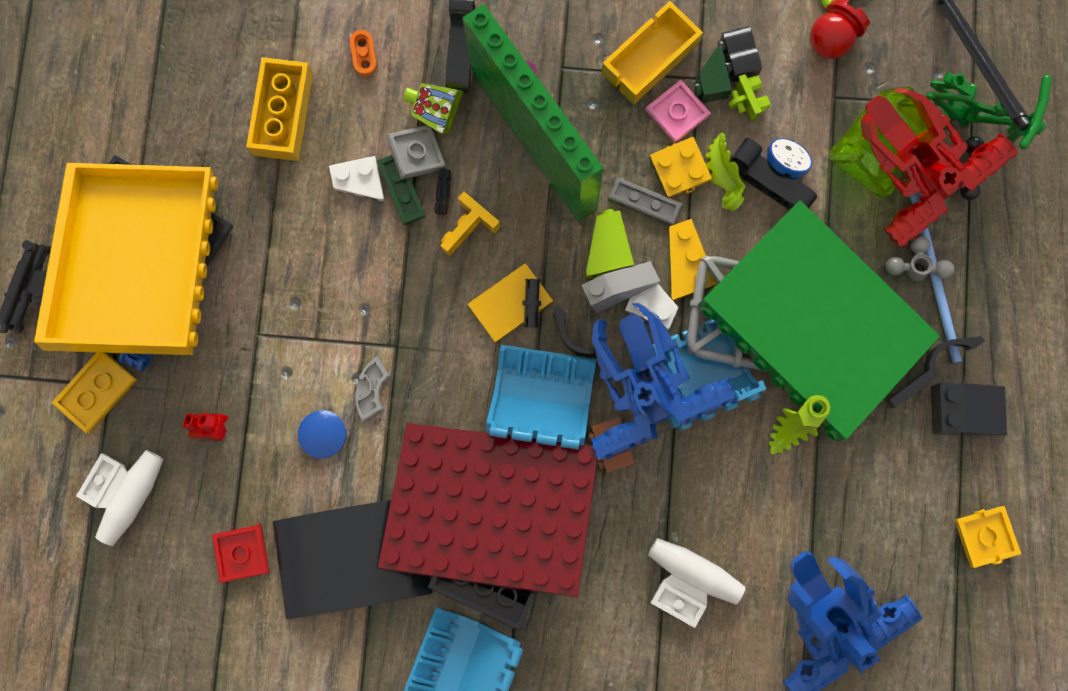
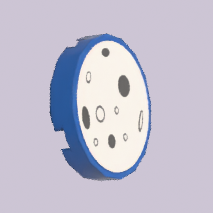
[766,138,812,178]

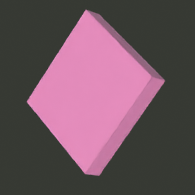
[645,80,711,144]

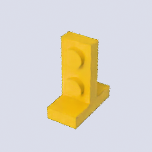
[440,192,501,257]

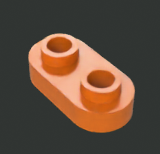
[350,30,378,77]

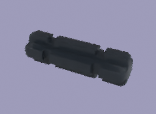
[434,169,452,215]

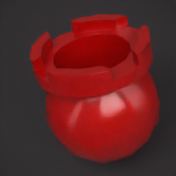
[809,0,870,60]

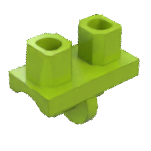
[728,74,771,122]

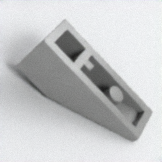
[582,261,661,314]

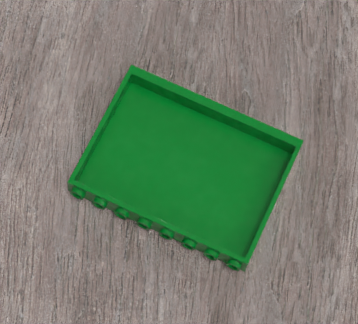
[463,4,603,222]
[698,200,940,442]

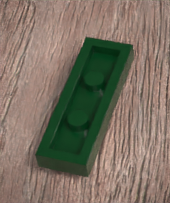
[377,155,426,226]

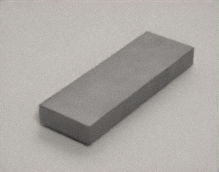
[608,177,682,226]

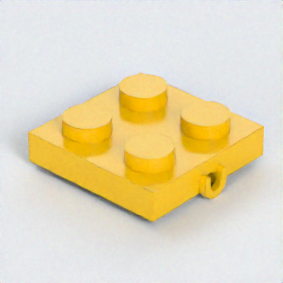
[650,137,712,198]
[954,506,1021,568]

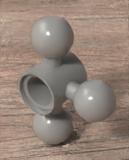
[885,236,954,282]

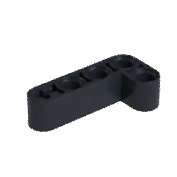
[445,0,476,93]
[731,138,818,210]

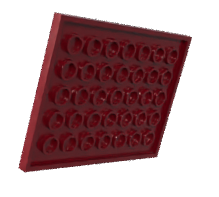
[378,423,598,598]

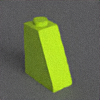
[586,209,634,281]

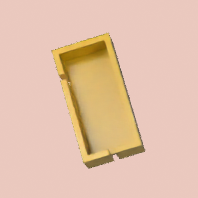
[601,1,703,105]

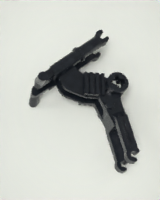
[0,240,52,333]

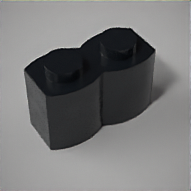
[718,26,762,82]

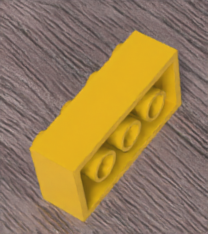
[246,57,314,161]

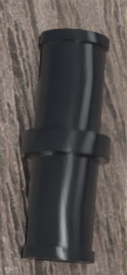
[522,279,541,328]

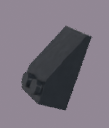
[931,383,1007,435]

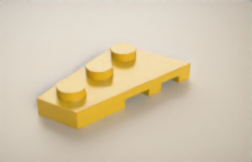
[669,219,717,301]

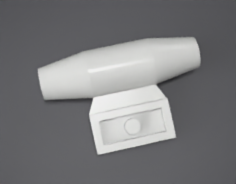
[76,450,163,546]
[648,538,746,628]

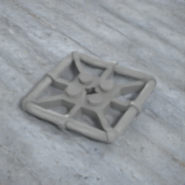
[687,255,766,372]

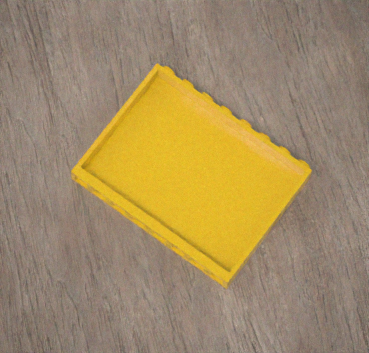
[34,163,219,355]

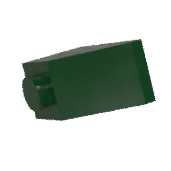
[694,46,732,103]

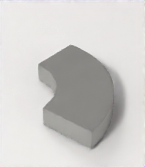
[355,356,391,423]

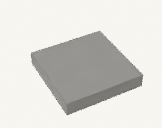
[386,125,446,180]

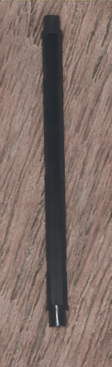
[937,0,1031,131]

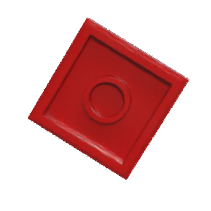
[212,524,270,583]

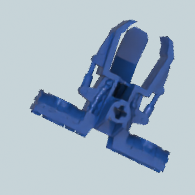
[591,303,740,460]
[782,551,922,691]

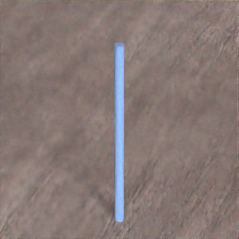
[905,178,962,364]

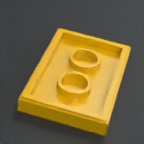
[468,263,553,343]
[52,352,138,434]

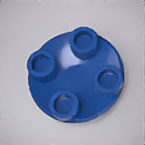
[298,410,347,459]

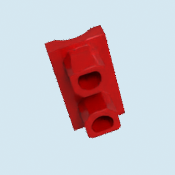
[182,413,228,441]

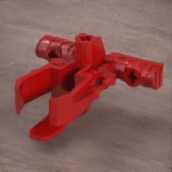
[861,88,1018,247]

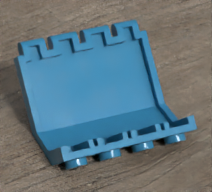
[653,319,766,431]
[486,345,596,449]
[404,607,524,691]

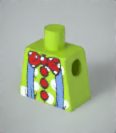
[403,83,463,134]

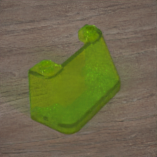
[828,86,928,197]

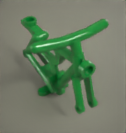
[926,72,1052,149]

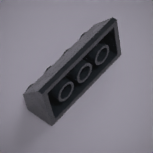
[428,577,536,631]

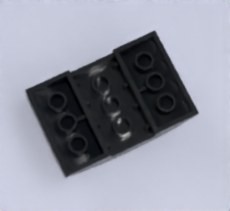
[273,500,432,619]

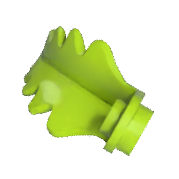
[705,133,746,212]
[768,395,830,455]

